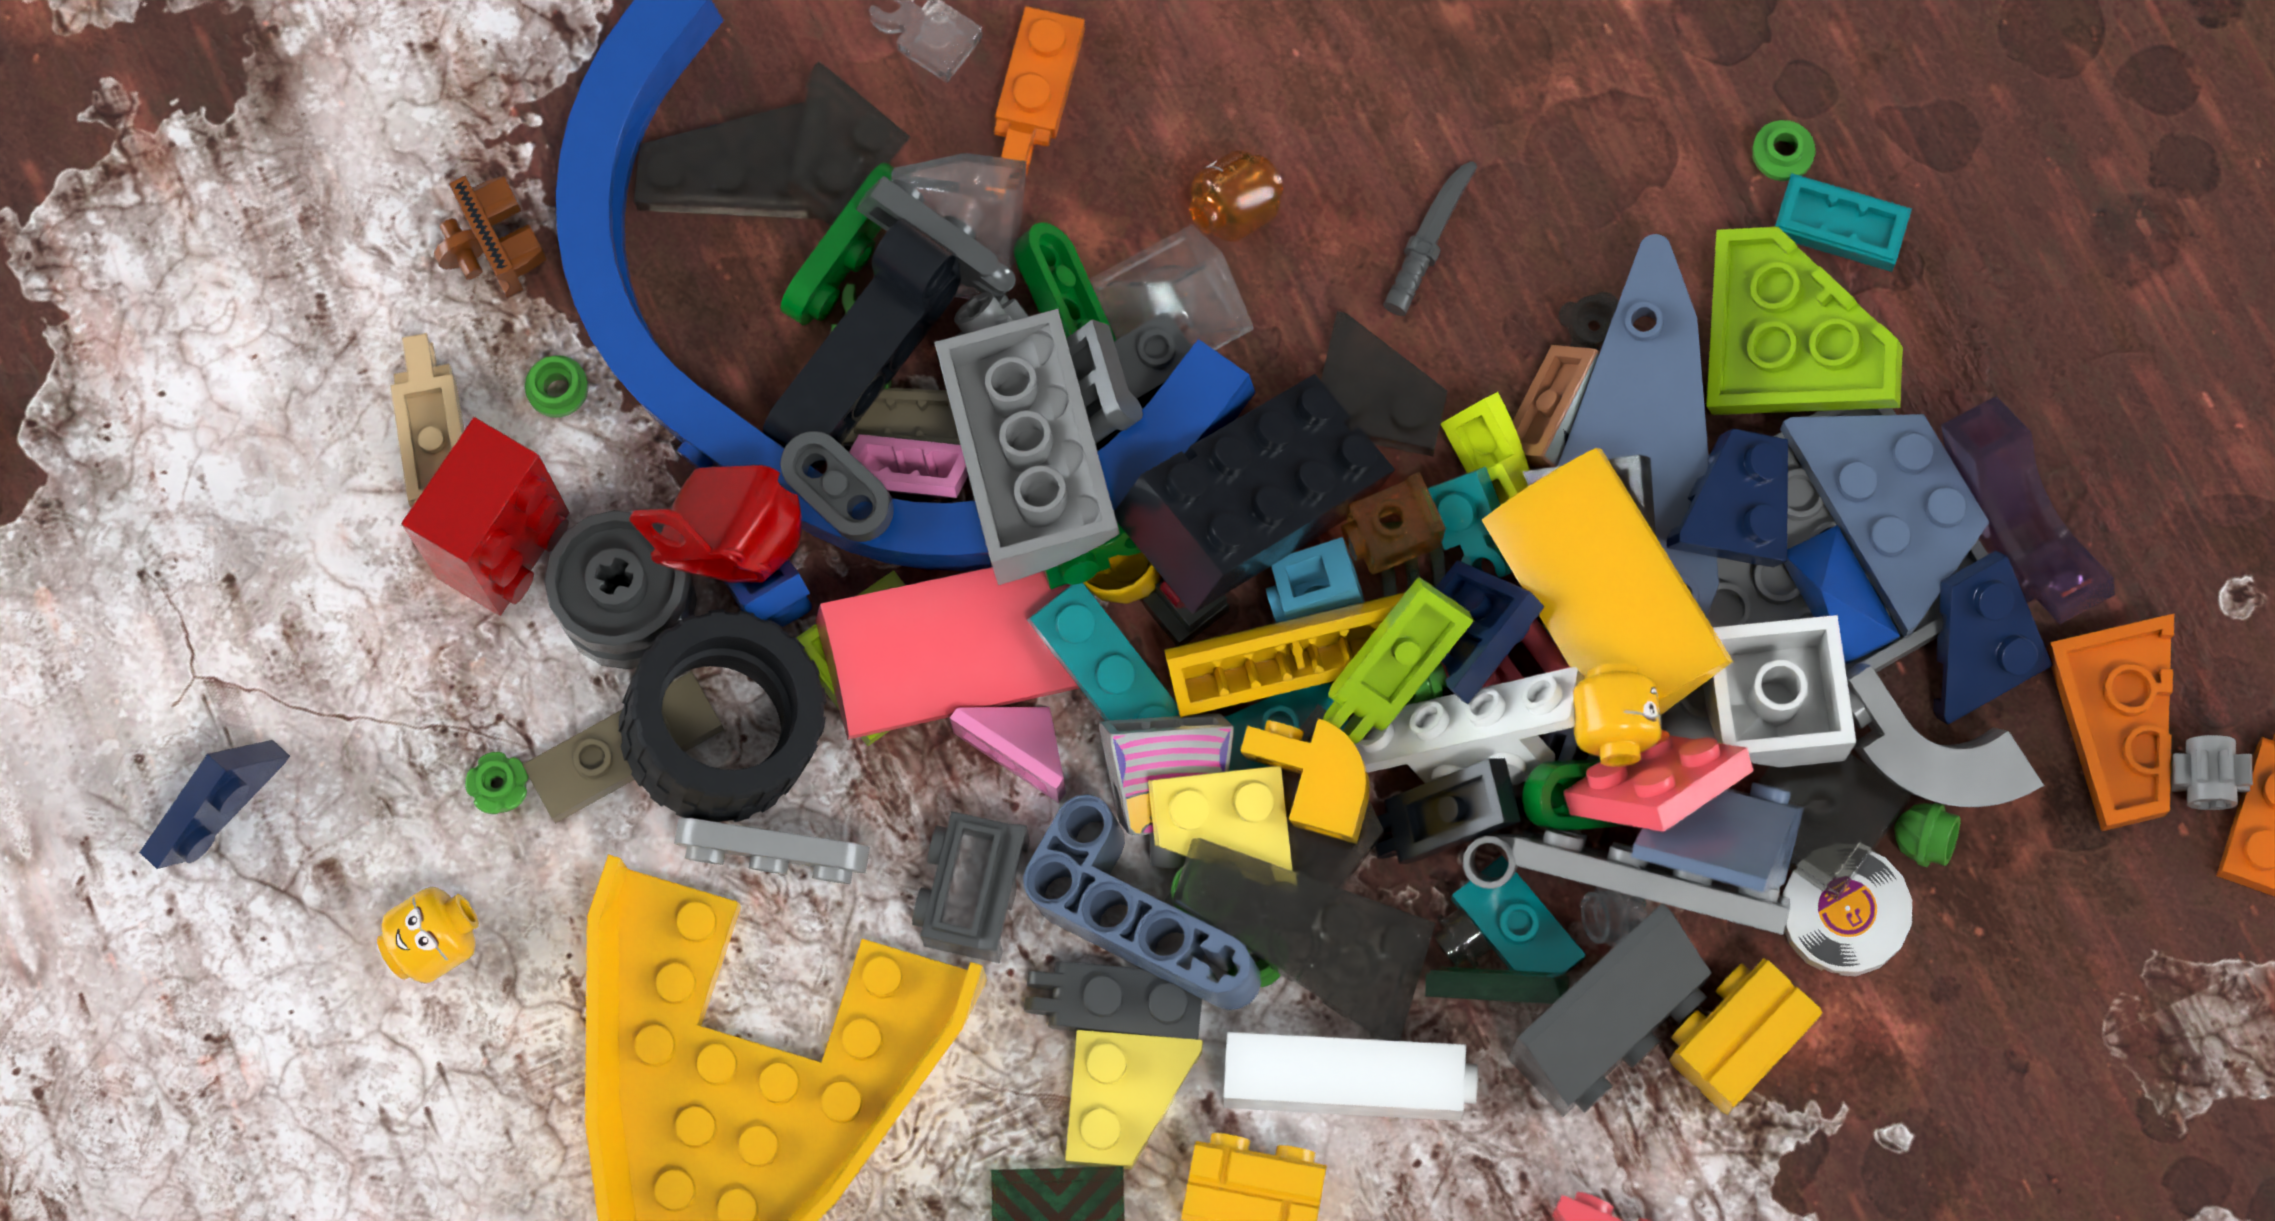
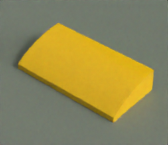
[1482,448,1734,715]

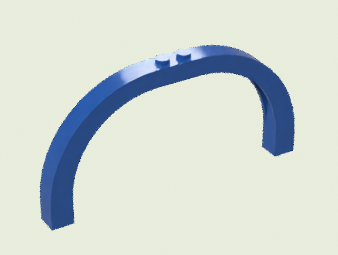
[556,0,1256,571]

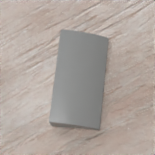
[934,309,1120,585]

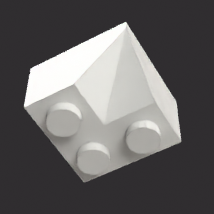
[1703,615,1856,767]

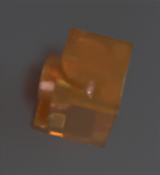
[1341,472,1446,575]

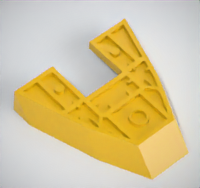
[585,854,987,1221]

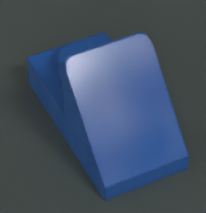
[723,559,812,628]

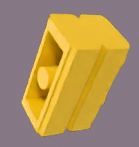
[1669,958,1823,1115]
[1181,1133,1327,1221]

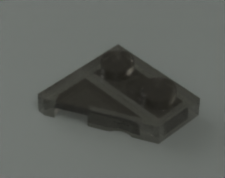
[785,61,910,227]

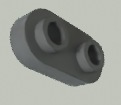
[780,431,894,542]

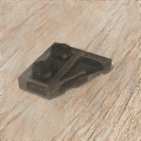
[1321,311,1448,457]

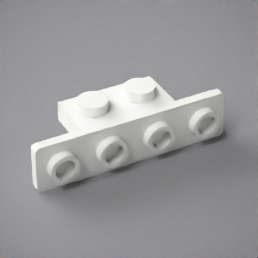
[1354,667,1584,786]

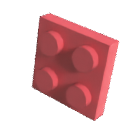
[1563,730,1753,832]

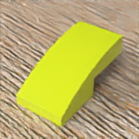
[1440,392,1533,505]

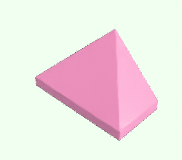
[849,434,968,498]
[950,707,1066,803]

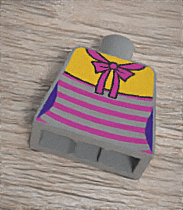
[1099,713,1233,868]

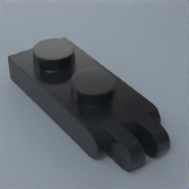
[1368,758,1521,864]

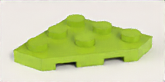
[1706,226,1903,415]

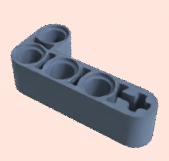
[1023,794,1261,1010]

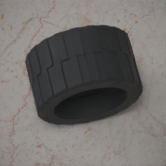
[618,609,826,823]

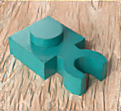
[1422,466,1512,578]

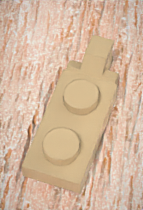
[390,333,464,508]

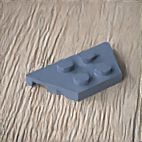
[1780,414,1989,637]

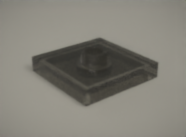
[1758,753,1912,900]

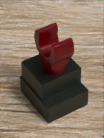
[1143,579,1229,647]

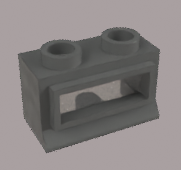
[912,811,1030,964]

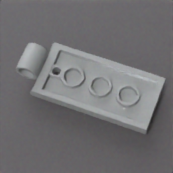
[1463,828,1790,935]

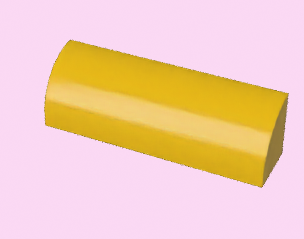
[1164,592,1406,718]

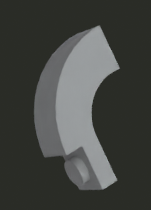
[1846,663,2044,807]

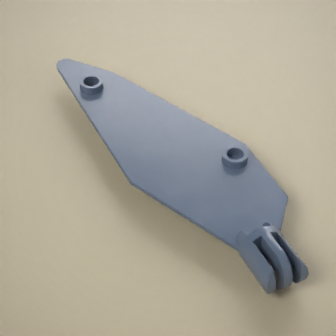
[1522,234,1719,793]

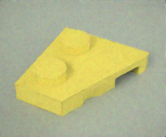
[1148,766,1295,893]
[1065,1030,1203,1170]

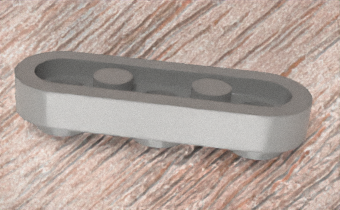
[674,818,870,884]

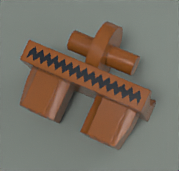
[434,175,547,298]

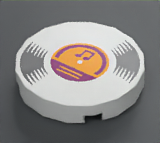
[1782,845,1912,976]

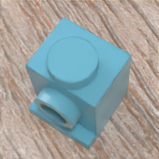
[1266,537,1365,623]

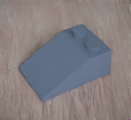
[1631,782,1804,892]

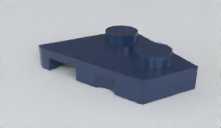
[1435,560,1545,704]

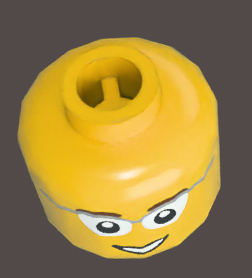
[1573,663,1662,767]
[377,886,479,984]

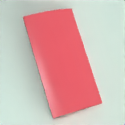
[815,567,1080,740]

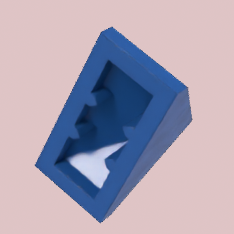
[1784,525,1900,665]

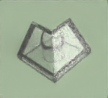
[1089,224,1253,350]

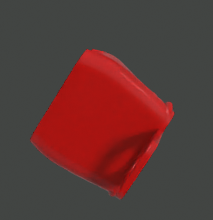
[629,465,802,583]

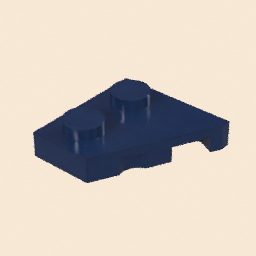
[1666,429,1788,568]
[1933,551,2053,725]
[139,740,290,869]

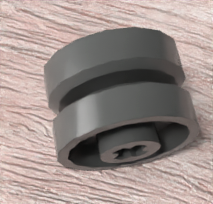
[544,510,697,669]

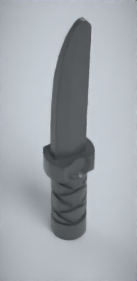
[1383,161,1477,316]

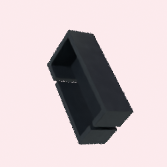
[1114,374,1395,614]

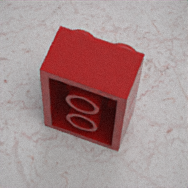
[401,417,570,616]

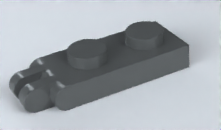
[856,176,1016,298]
[1024,961,1202,1039]

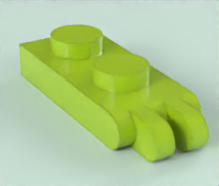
[1323,577,1474,744]

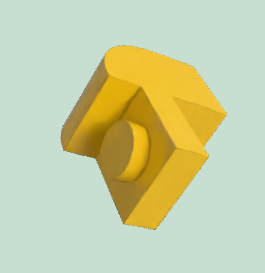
[1240,718,1370,844]

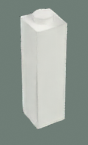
[1224,1032,1478,1121]

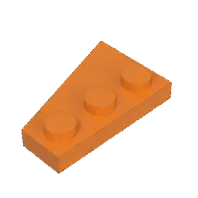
[2046,613,2175,831]

